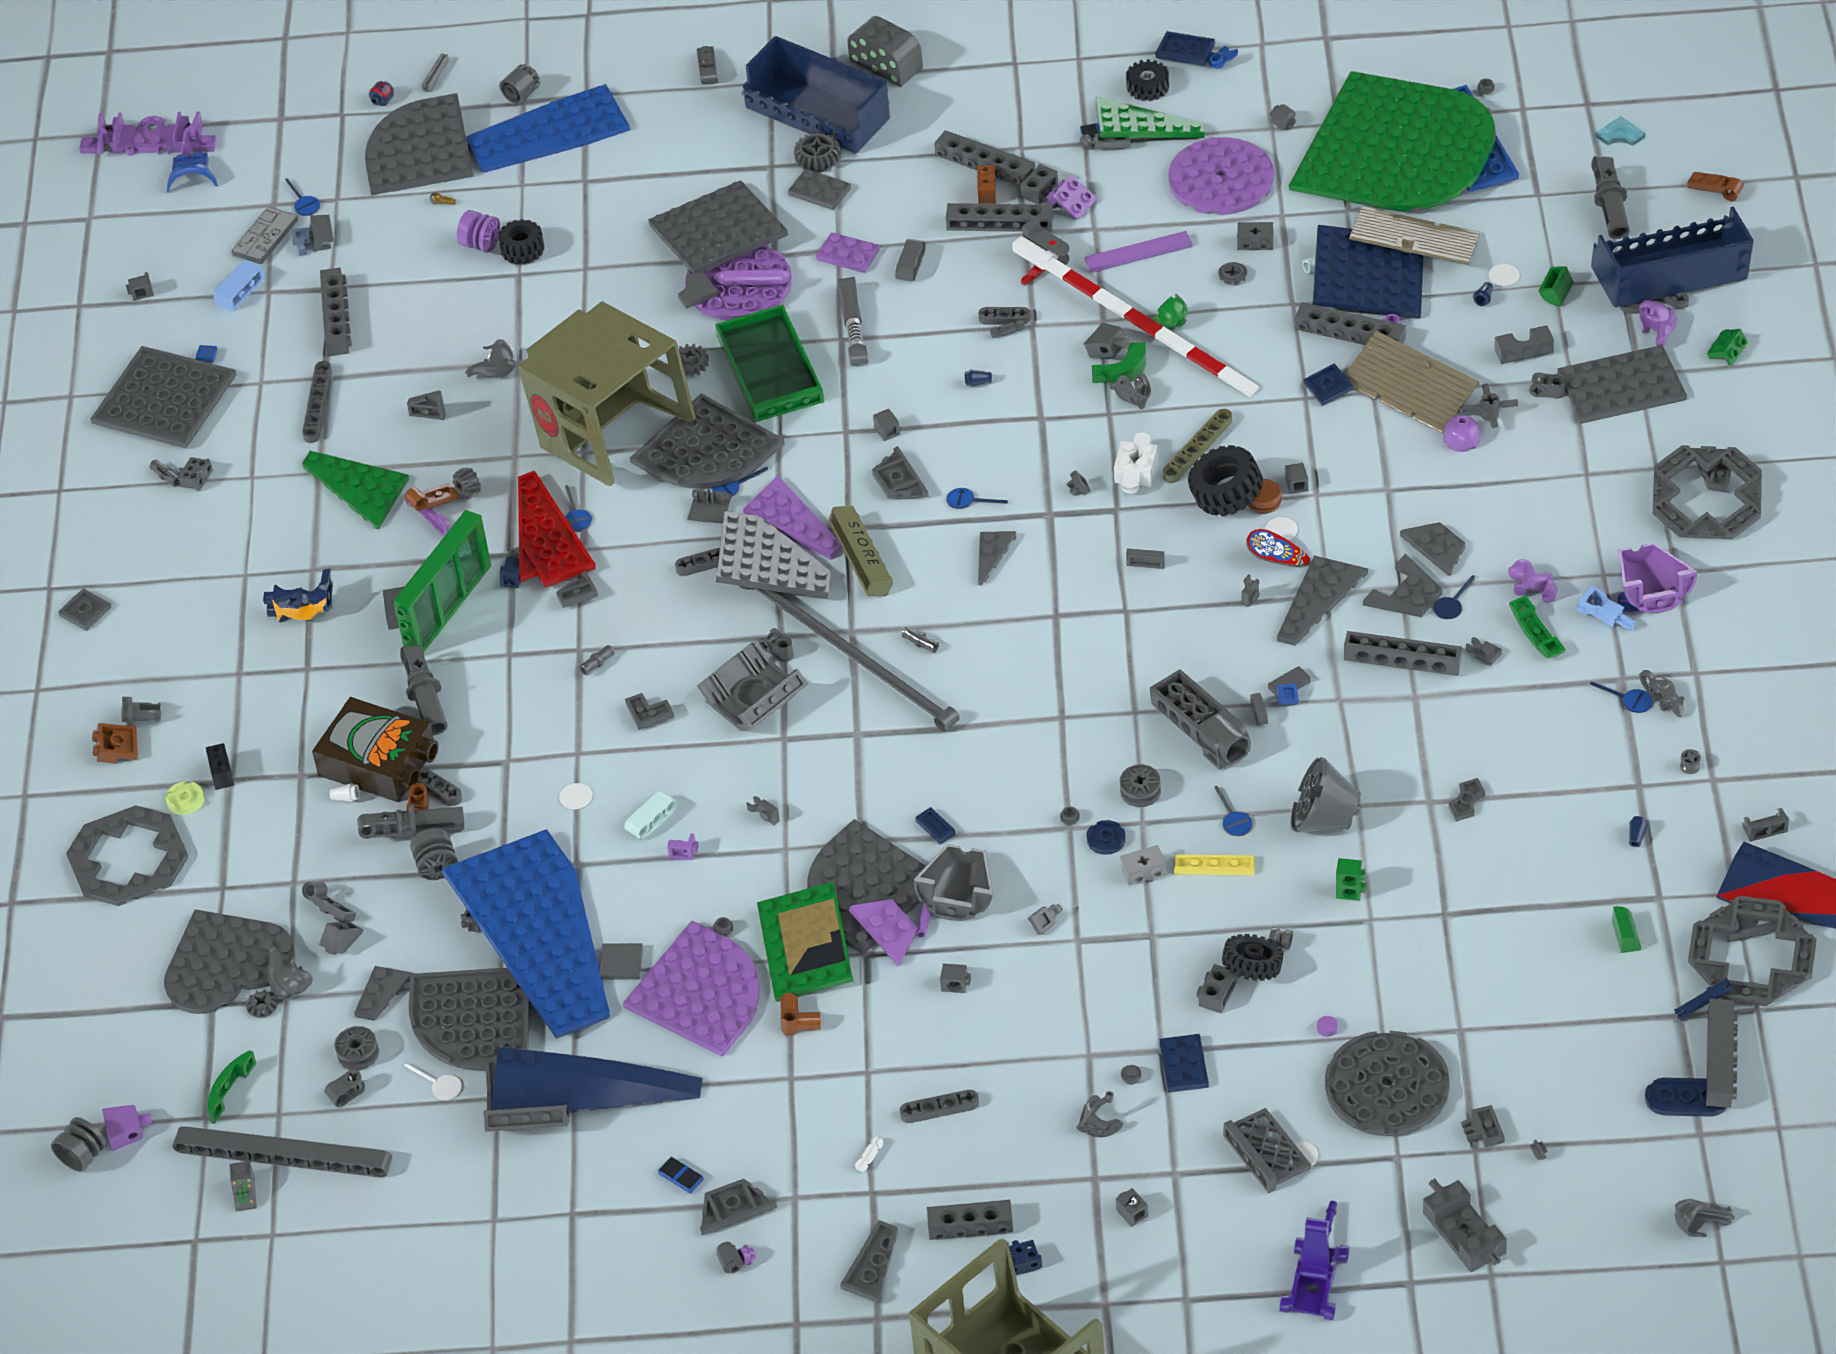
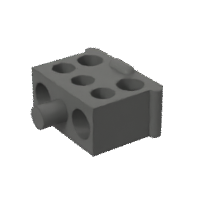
[178,457,213,491]

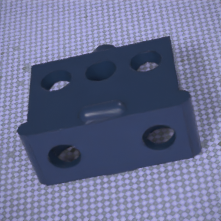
[1009,1240,1042,1275]

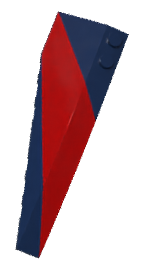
[1716,841,1836,929]

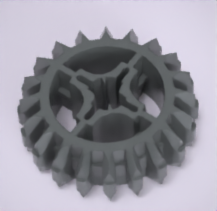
[794,132,841,172]

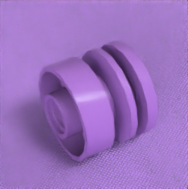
[457,210,501,253]

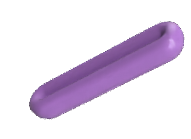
[717,269,790,286]

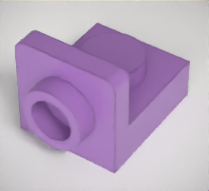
[667,833,699,860]

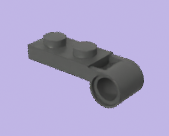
[697,46,718,84]
[302,881,357,922]

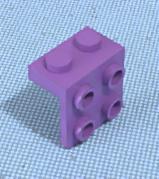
[1044,174,1096,219]

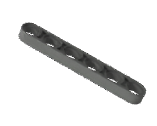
[302,361,332,443]

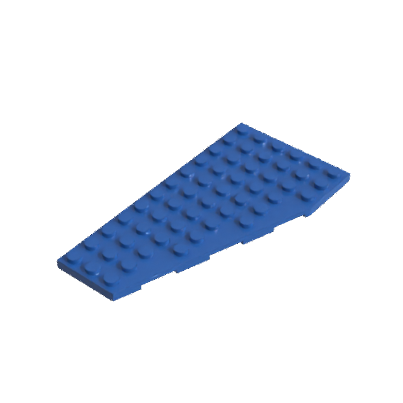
[442,829,610,1039]

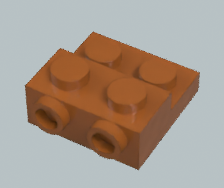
[92,723,138,763]

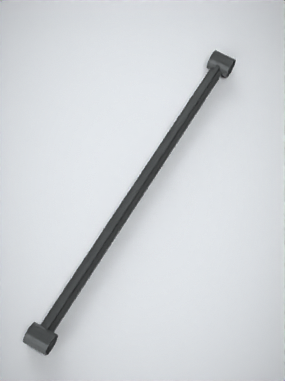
[739,586,960,732]

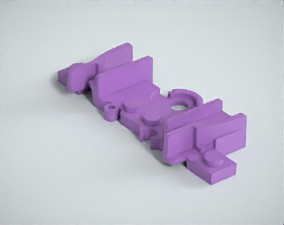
[79,111,217,156]

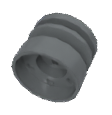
[410,828,458,880]
[50,1117,106,1172]

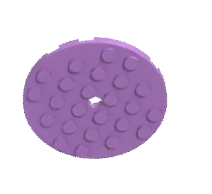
[1168,137,1274,215]
[685,245,792,320]

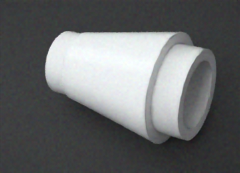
[330,783,360,802]

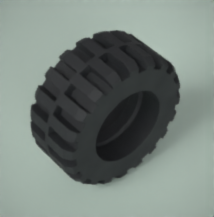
[1188,445,1263,516]

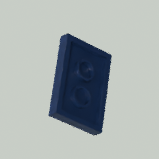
[1155,31,1215,66]
[1159,1034,1209,1093]

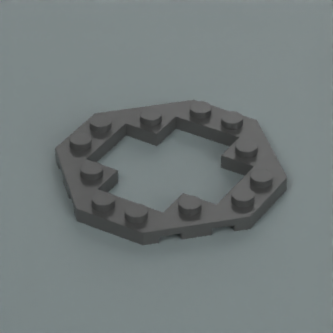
[1653,445,1762,539]
[66,805,188,906]
[1688,896,1817,1006]

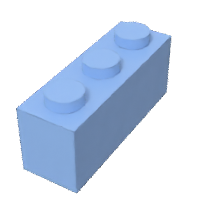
[213,259,264,312]

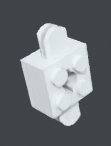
[1114,432,1158,493]

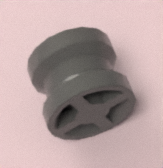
[1680,749,1701,774]

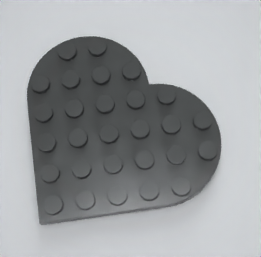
[164,909,295,1014]

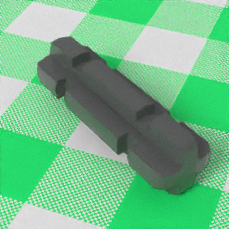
[990,320,1025,338]

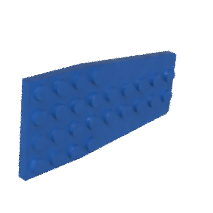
[466,84,630,173]

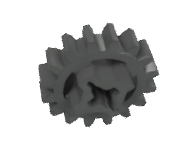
[679,344,709,377]

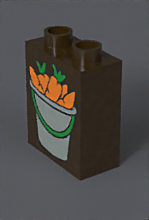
[312,697,439,802]

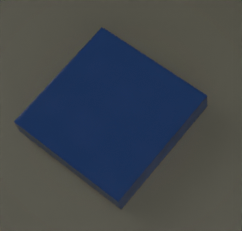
[1303,363,1354,406]

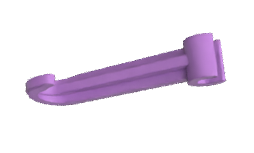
[403,494,452,536]

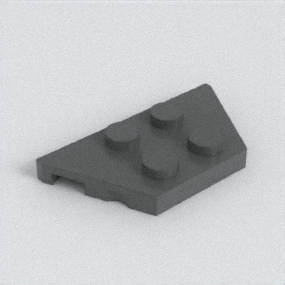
[872,446,929,499]
[1400,522,1465,576]
[700,1179,777,1236]

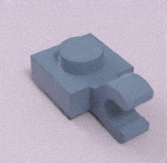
[292,227,311,256]

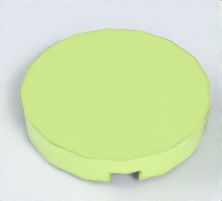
[165,781,204,815]

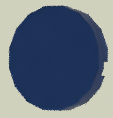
[1086,820,1126,855]

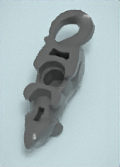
[1639,670,1685,717]

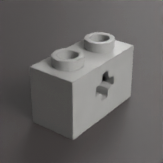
[1120,845,1166,886]

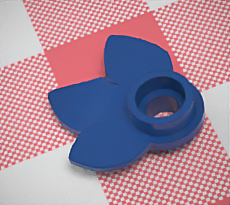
[1207,46,1238,69]

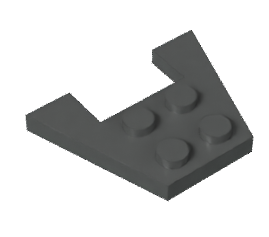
[1363,554,1443,617]

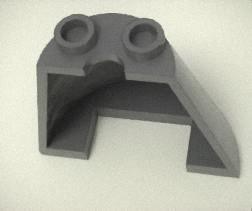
[914,844,993,921]

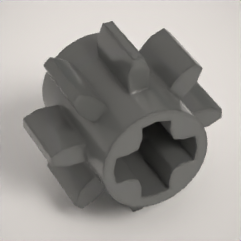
[461,909,480,932]

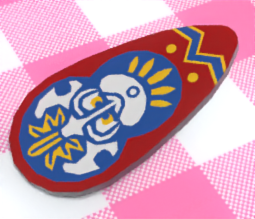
[1246,529,1310,567]

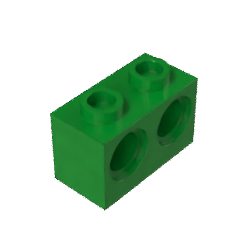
[1336,858,1366,901]

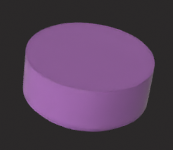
[1317,1016,1338,1037]

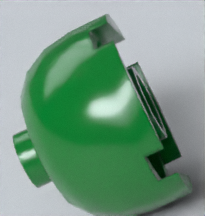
[1152,294,1188,330]

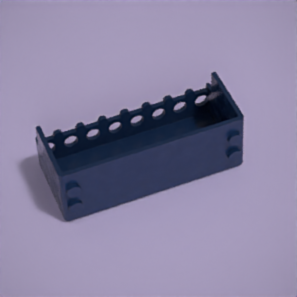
[743,36,890,153]
[1591,206,1754,307]

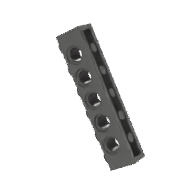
[934,130,1036,186]
[946,203,1054,232]
[320,267,352,357]
[1295,302,1406,345]
[1344,631,1462,676]

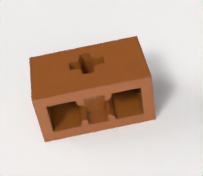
[977,165,996,204]

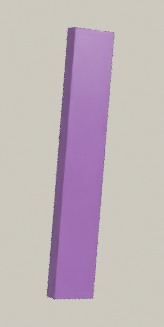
[1085,231,1192,273]

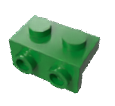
[1707,329,1748,365]

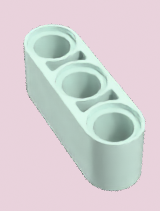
[624,791,677,840]

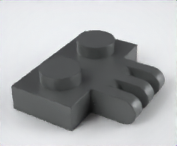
[1461,1105,1505,1147]

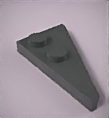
[978,531,1016,586]

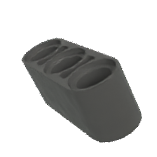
[895,239,926,281]

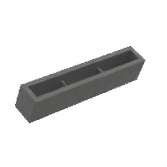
[1706,998,1738,1108]

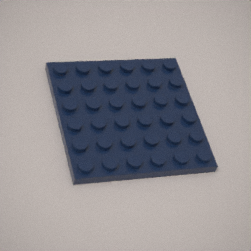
[1312,224,1423,319]

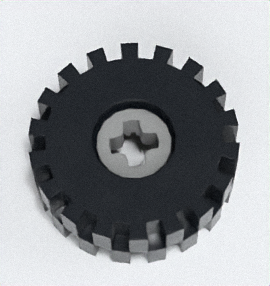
[1126,59,1169,101]

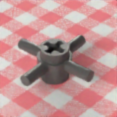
[1462,383,1518,428]

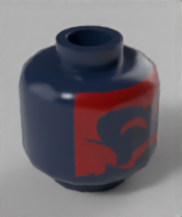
[369,81,394,106]

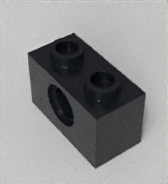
[205,743,234,790]

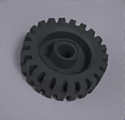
[1222,934,1284,981]

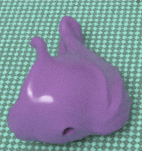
[1639,300,1677,346]

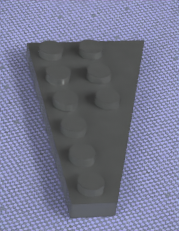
[1277,555,1368,646]

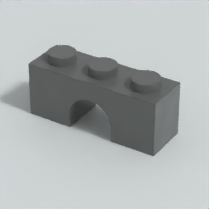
[1494,325,1554,364]

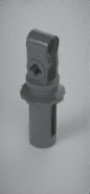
[1591,156,1630,239]
[400,645,448,735]
[357,804,464,839]

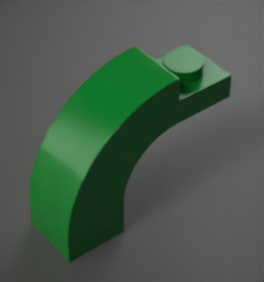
[1092,342,1146,383]

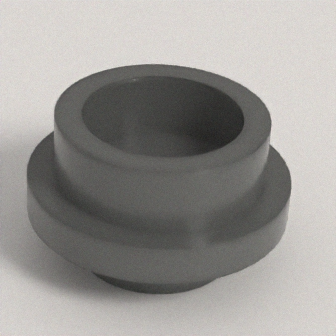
[1477,78,1495,94]
[1060,806,1080,825]
[713,917,733,936]
[1121,1065,1142,1085]
[1529,1139,1548,1160]

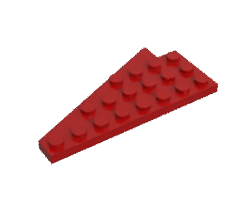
[518,470,596,588]

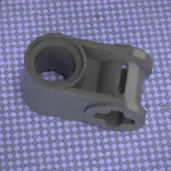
[1529,372,1566,399]
[758,628,794,662]
[324,1070,365,1108]

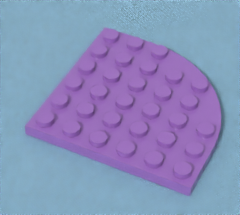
[623,921,760,1057]

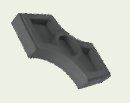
[1448,778,1485,822]

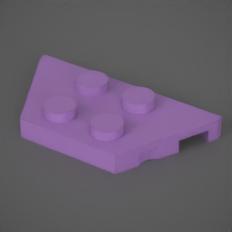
[849,899,918,966]

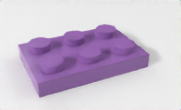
[816,232,880,273]

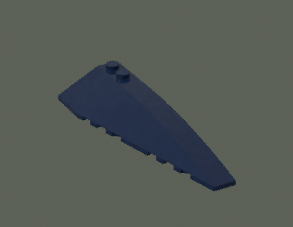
[491,1047,702,1113]

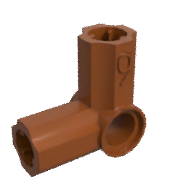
[780,993,821,1035]

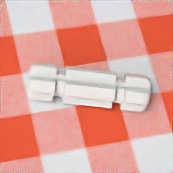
[855,1136,883,1172]

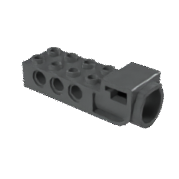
[1149,669,1251,770]

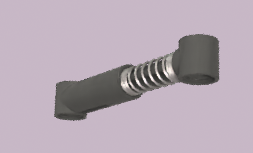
[837,277,868,365]

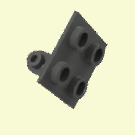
[687,488,732,523]

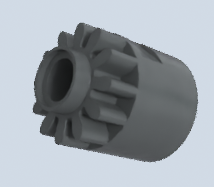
[499,64,541,105]

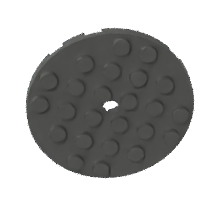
[1325,1030,1450,1136]

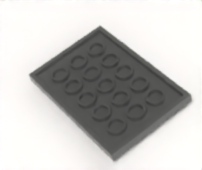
[1557,346,1687,424]

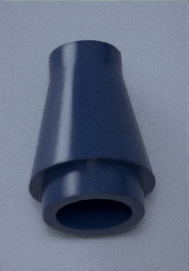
[1473,282,1493,306]
[964,369,992,387]
[1629,816,1649,847]

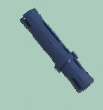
[1674,978,1733,1021]

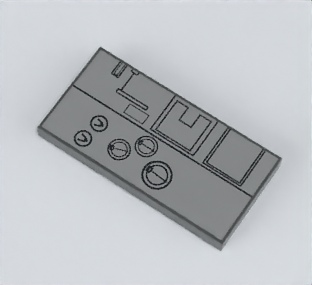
[231,206,298,265]

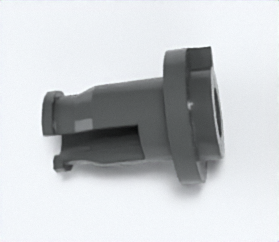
[121,697,161,726]

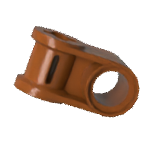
[406,783,429,811]

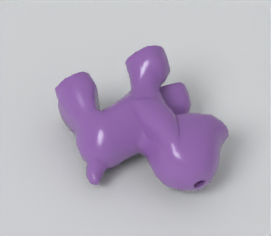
[1508,559,1558,603]

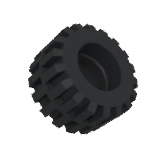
[498,219,544,265]

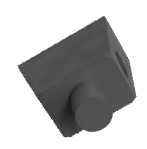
[1083,323,1130,358]

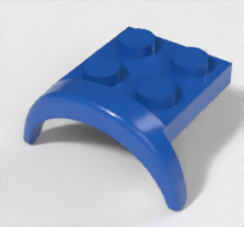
[167,152,218,193]

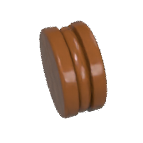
[1248,479,1281,514]

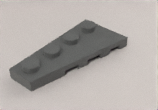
[840,1220,898,1304]

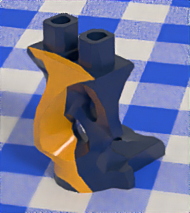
[263,569,333,623]

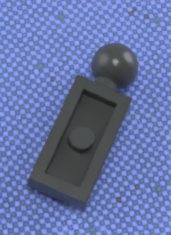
[1079,133,1130,150]

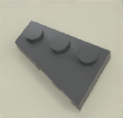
[354,966,412,1021]

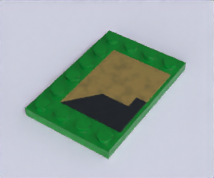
[757,882,854,1002]

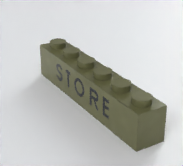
[828,506,893,596]

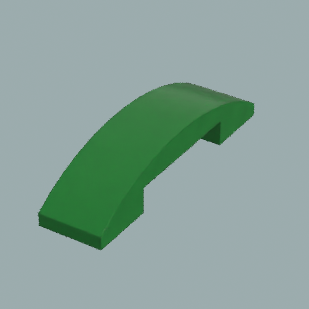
[1509,595,1566,659]
[207,1050,257,1124]

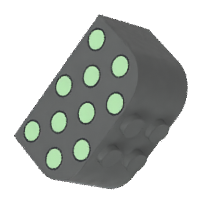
[847,16,923,87]

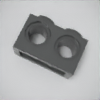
[1020,164,1058,204]
[1196,964,1237,1013]

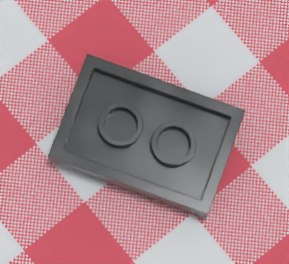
[788,169,851,210]

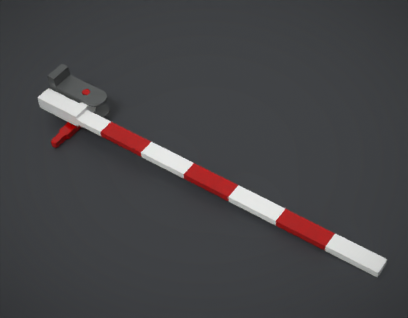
[1013,217,1258,397]

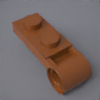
[1687,172,1744,201]
[404,483,459,511]

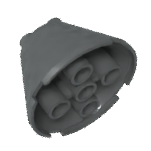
[1290,757,1361,832]

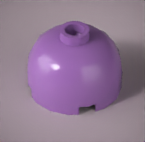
[1443,415,1480,452]

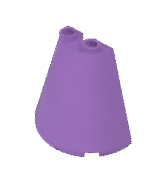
[1618,543,1697,613]

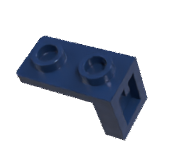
[500,556,520,588]

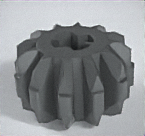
[452,467,481,499]

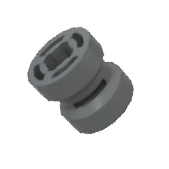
[1269,927,1293,950]

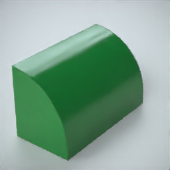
[1538,266,1574,306]
[1612,906,1641,953]

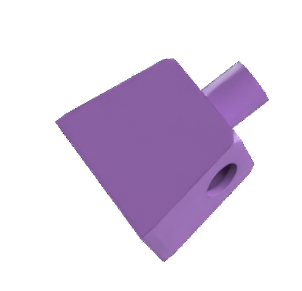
[102,1105,153,1151]

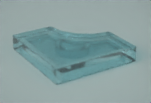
[1595,116,1646,146]

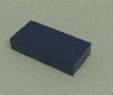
[915,807,956,845]

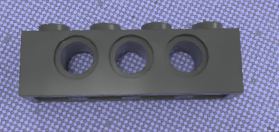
[927,1199,1013,1240]

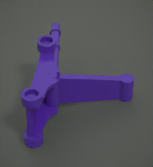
[1279,1200,1350,1321]

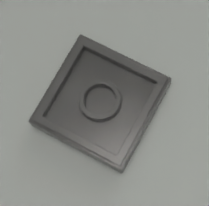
[58,588,112,631]
[599,943,643,980]

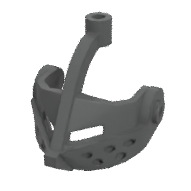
[1109,374,1151,409]
[1076,1091,1123,1138]

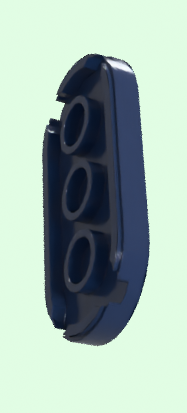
[1645,1077,1727,1117]

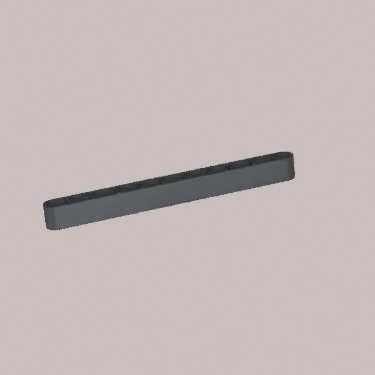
[172,1126,392,1178]

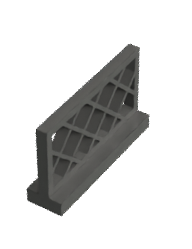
[1223,1108,1311,1193]

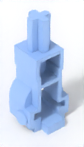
[1576,586,1636,630]

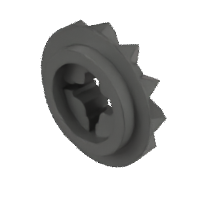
[1218,262,1247,285]
[246,989,278,1017]

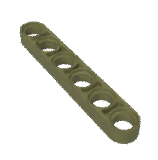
[1163,409,1232,483]

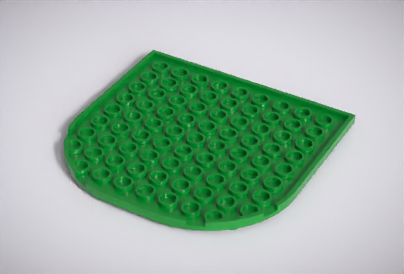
[1289,71,1496,211]

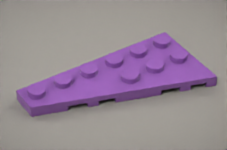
[743,475,842,560]

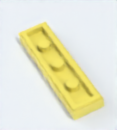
[1174,854,1255,875]

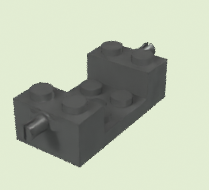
[1423,1179,1507,1272]

